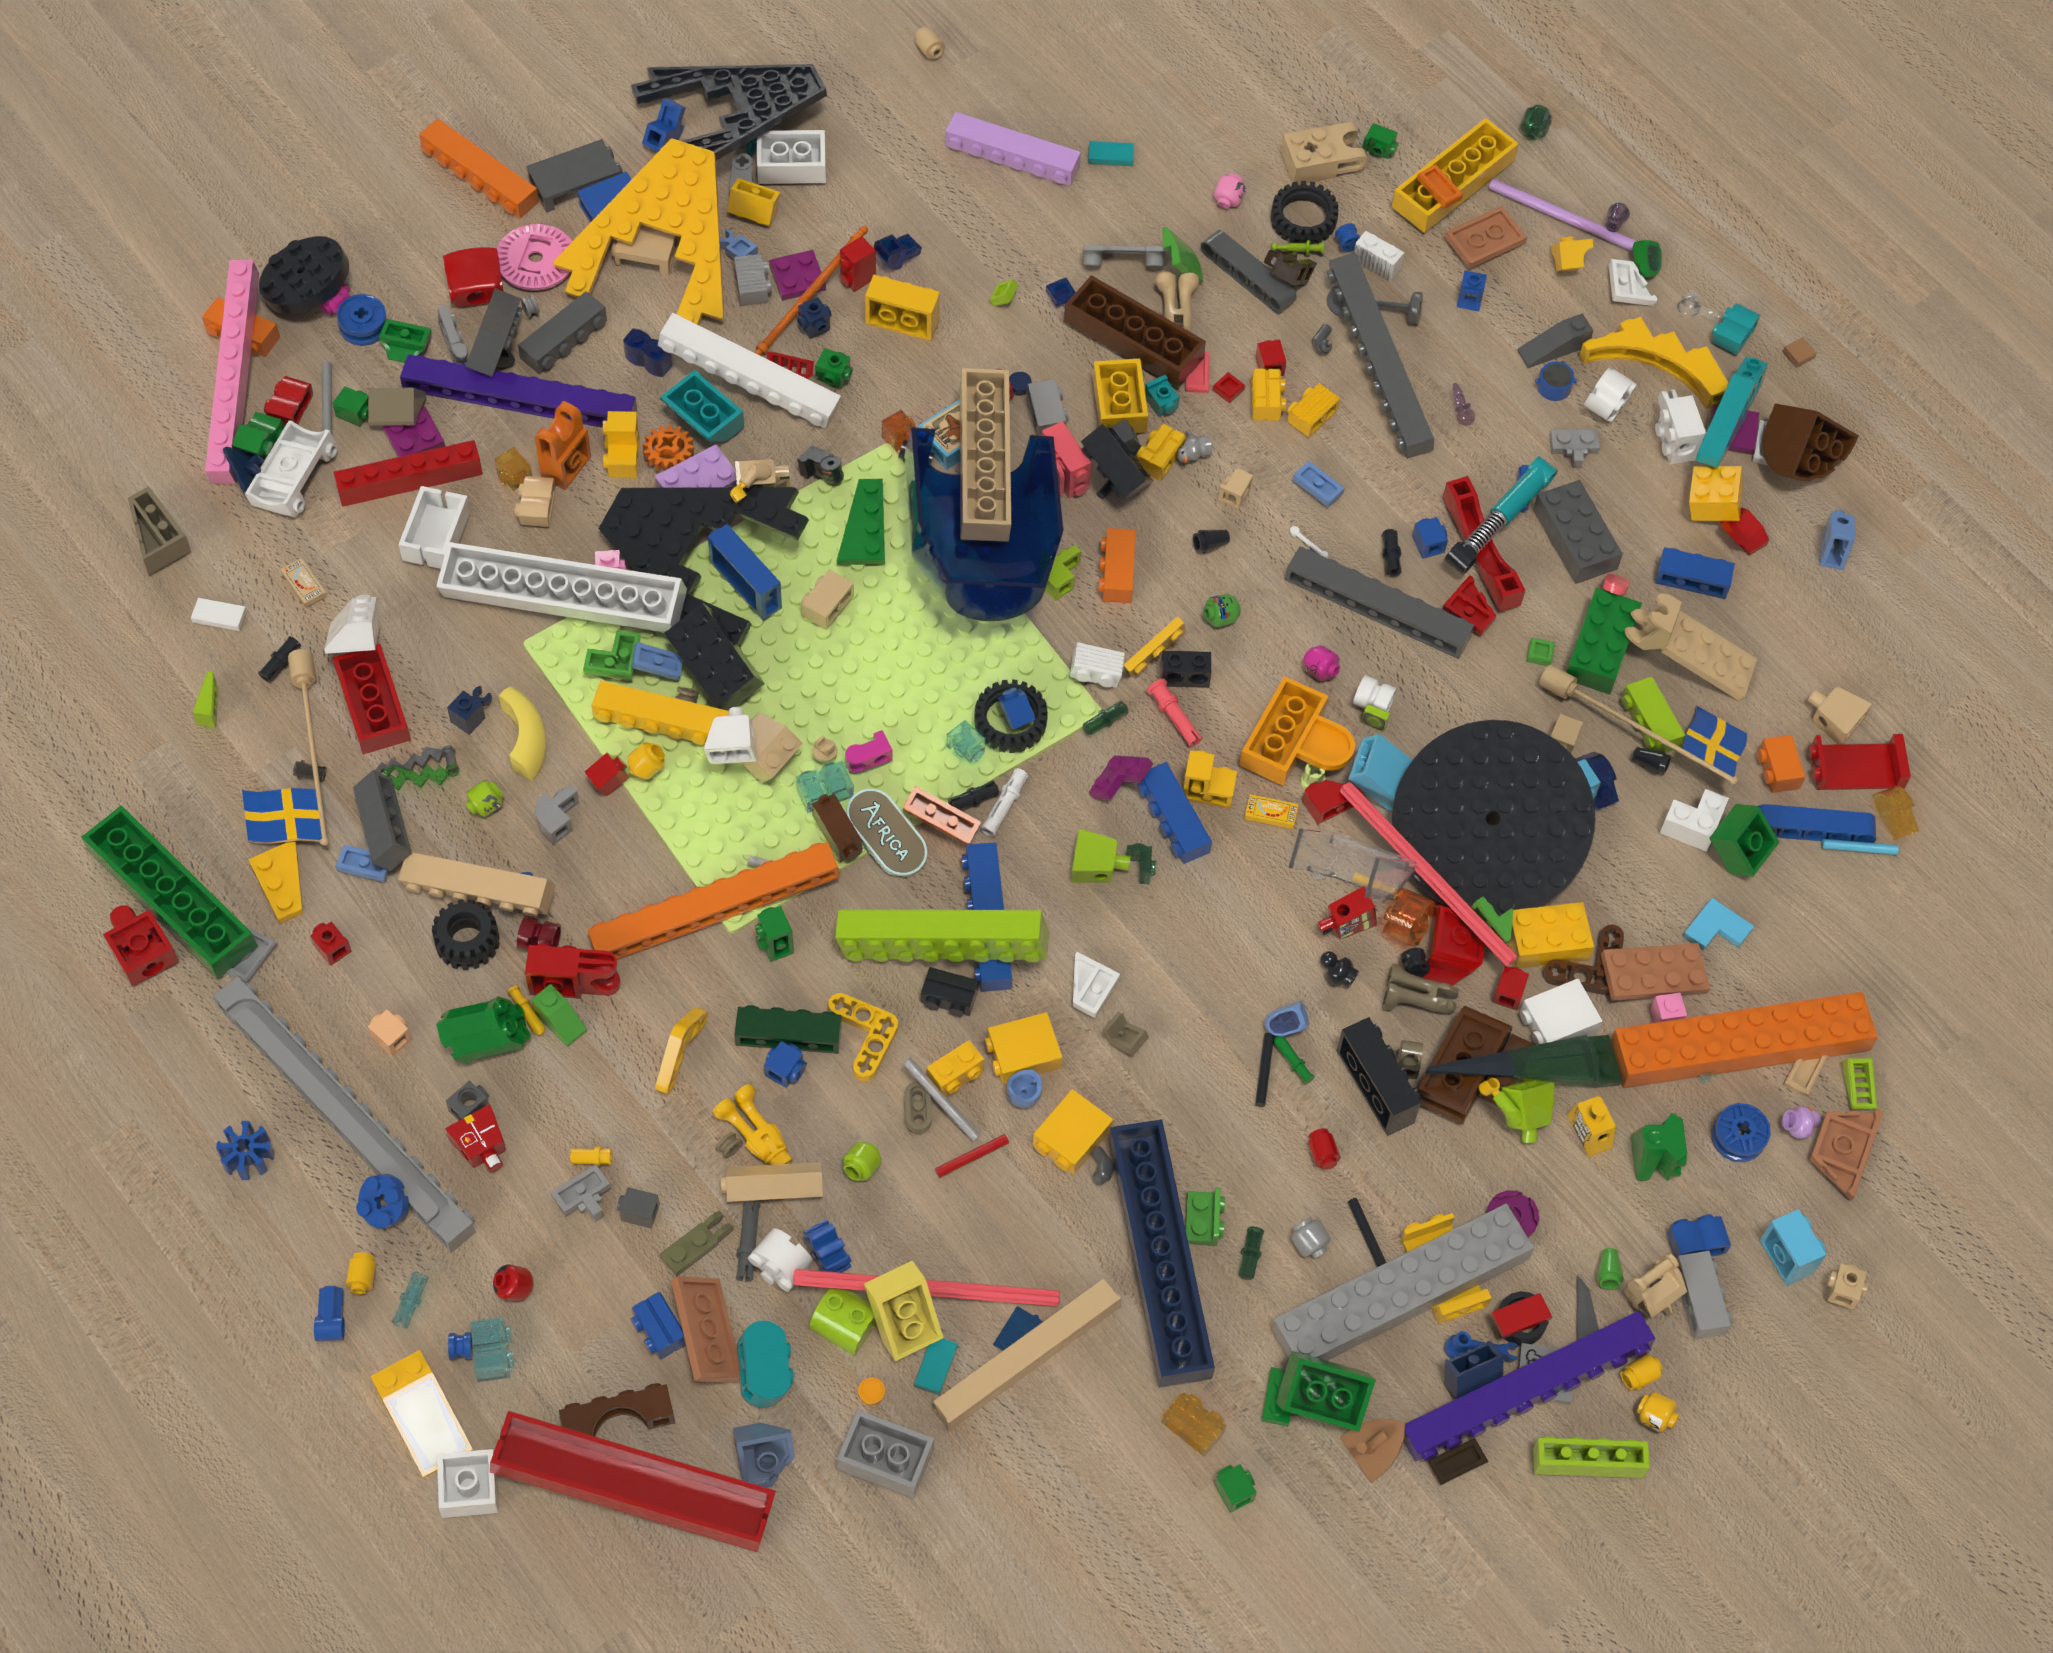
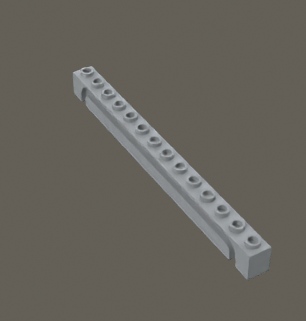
[213,977,476,1253]

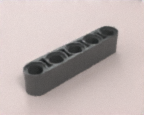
[1200,230,1297,313]

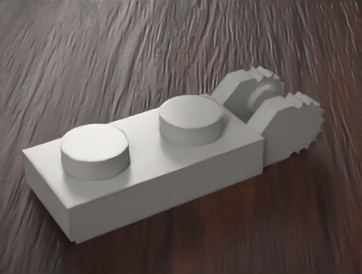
[438,305,468,364]

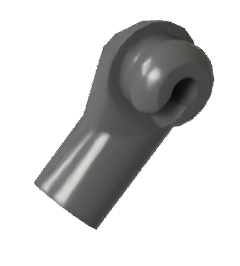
[1312,324,1332,354]
[1090,1146,1114,1185]

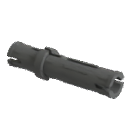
[736,1201,760,1282]

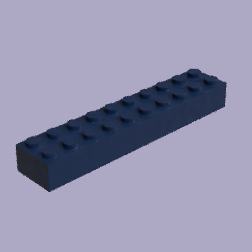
[1109,1119,1215,1387]

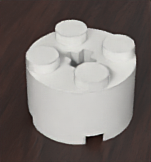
[1584,367,1637,423]
[748,1228,813,1292]

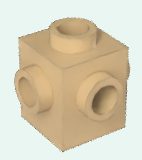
[1827,1263,1868,1310]

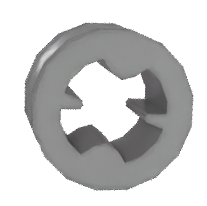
[521,294,540,318]

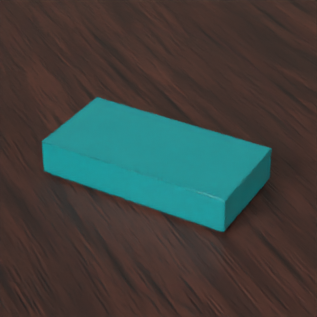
[1088,141,1134,166]
[914,1338,958,1395]

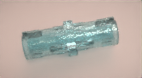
[392,1272,429,1328]

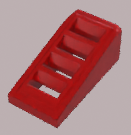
[766,352,814,379]

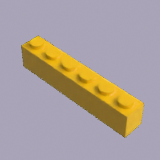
[591,680,729,745]

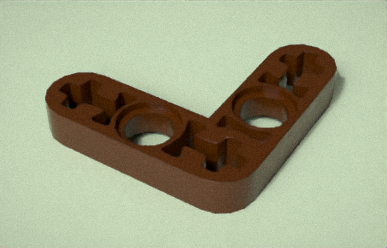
[1543,925,1624,995]

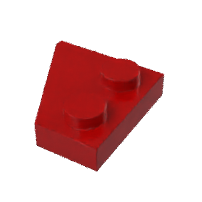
[1442,575,1496,636]

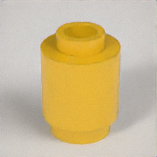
[345,1252,376,1295]
[1620,1354,1663,1391]

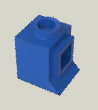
[1457,270,1487,312]

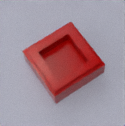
[1212,372,1246,403]

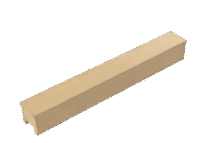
[933,1278,1121,1432]

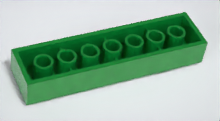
[81,805,258,979]

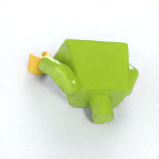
[1479,1069,1555,1143]

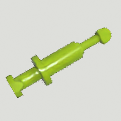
[1271,240,1325,256]

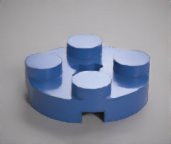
[356,1174,409,1228]

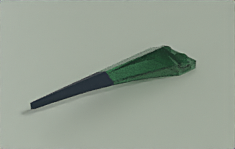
[1425,1035,1622,1088]

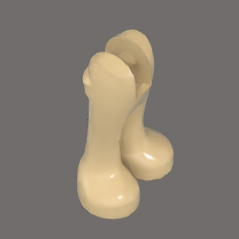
[1156,272,1199,332]

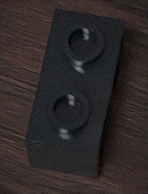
[1160,651,1212,688]

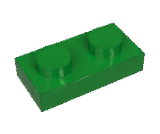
[1261,1367,1291,1427]

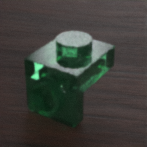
[1126,843,1156,885]

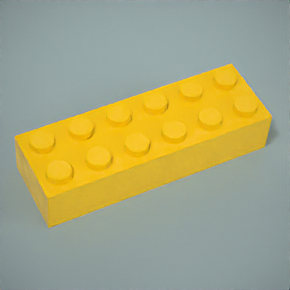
[1391,118,1519,233]

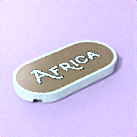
[846,789,927,877]

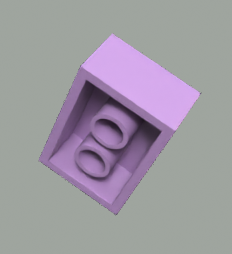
[655,444,736,488]

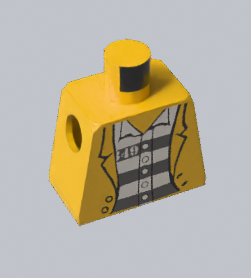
[1567,1096,1616,1157]

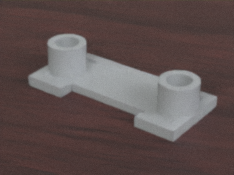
[1083,245,1166,267]

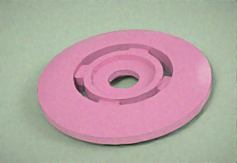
[497,224,572,291]

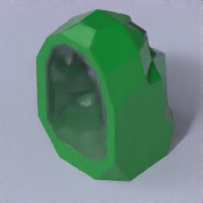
[1632,240,1662,278]

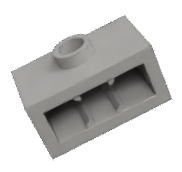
[1026,379,1069,436]

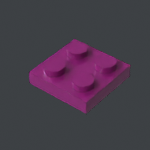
[769,250,826,301]
[382,406,445,457]

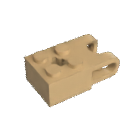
[1281,122,1369,185]

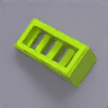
[193,671,217,728]
[1842,1058,1877,1110]

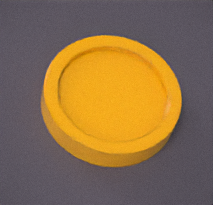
[858,1377,885,1405]

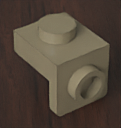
[1103,1012,1149,1056]

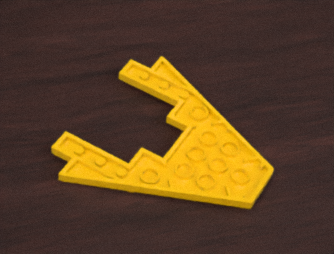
[553,138,724,325]

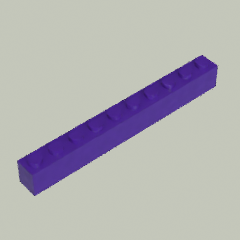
[400,354,637,428]
[1404,1311,1656,1462]

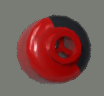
[493,1264,533,1302]

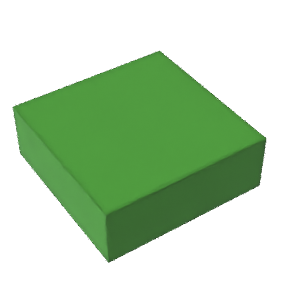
[1527,637,1555,666]

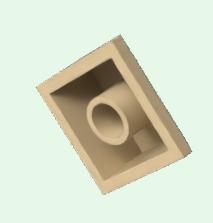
[741,713,803,783]

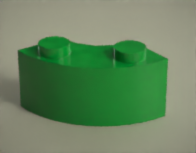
[231,412,285,457]

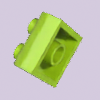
[809,1288,876,1357]

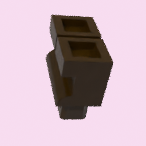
[1263,249,1317,285]

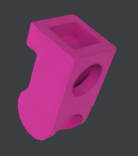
[845,730,893,773]

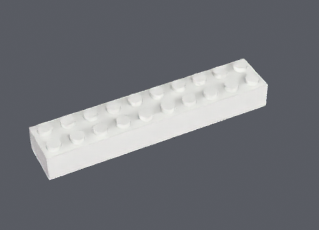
[436,542,687,632]

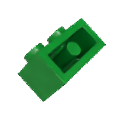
[755,906,794,962]

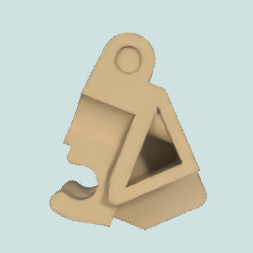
[1624,1253,1687,1319]

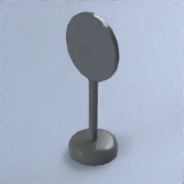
[1327,286,1423,324]

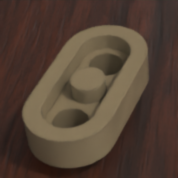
[905,1081,932,1133]

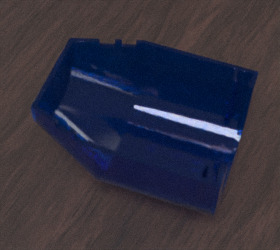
[904,427,1064,621]

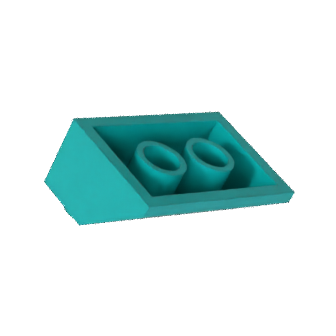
[660,370,744,441]

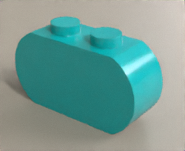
[737,1321,794,1408]

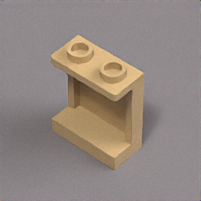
[611,225,680,276]

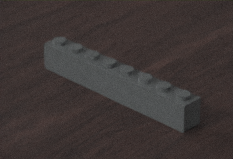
[1285,546,1474,659]

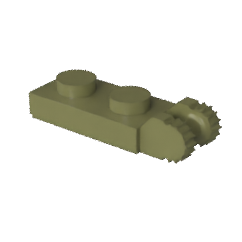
[660,1211,734,1277]

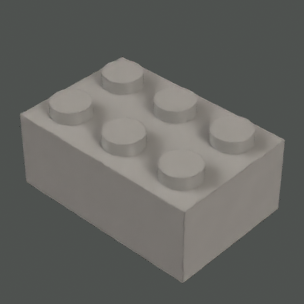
[837,1410,934,1498]

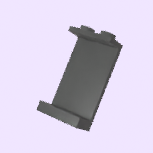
[527,139,623,213]

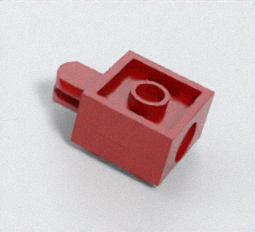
[103,905,179,987]

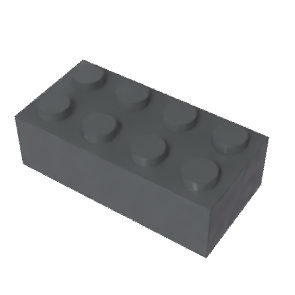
[1533,480,1623,584]

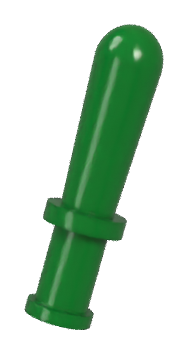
[1274,1036,1315,1084]

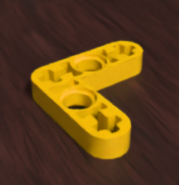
[828,993,898,1082]
[655,1007,708,1095]

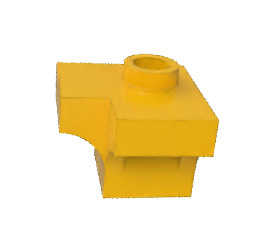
[1551,237,1594,272]

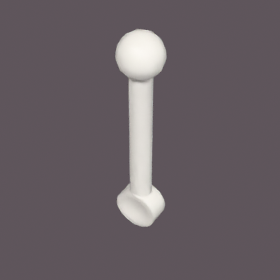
[1290,526,1329,558]

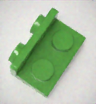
[1186,1187,1225,1246]

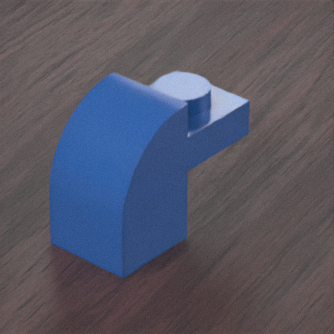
[642,98,686,152]

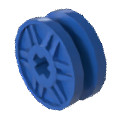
[337,294,387,346]
[1712,1103,1771,1162]

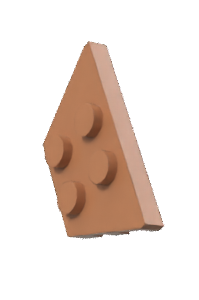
[1809,1110,1884,1200]

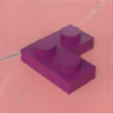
[1089,755,1153,800]

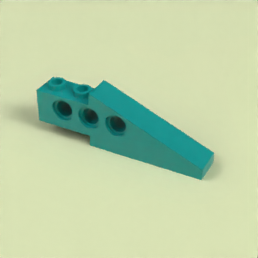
[1696,356,1768,468]

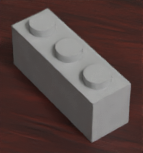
[1677,1251,1732,1340]

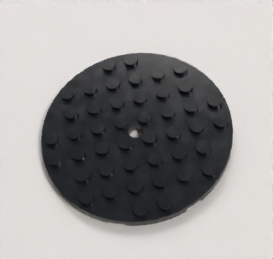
[1392,720,1596,916]

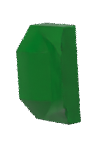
[379,319,432,363]

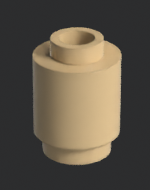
[915,27,945,59]

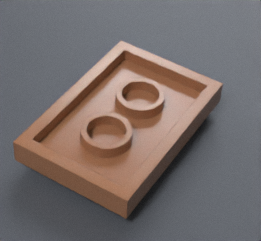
[1445,206,1527,269]

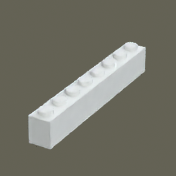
[658,313,841,429]

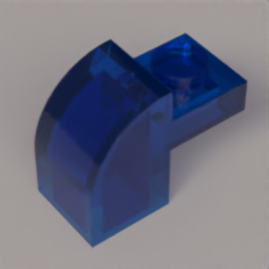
[1575,752,1619,810]

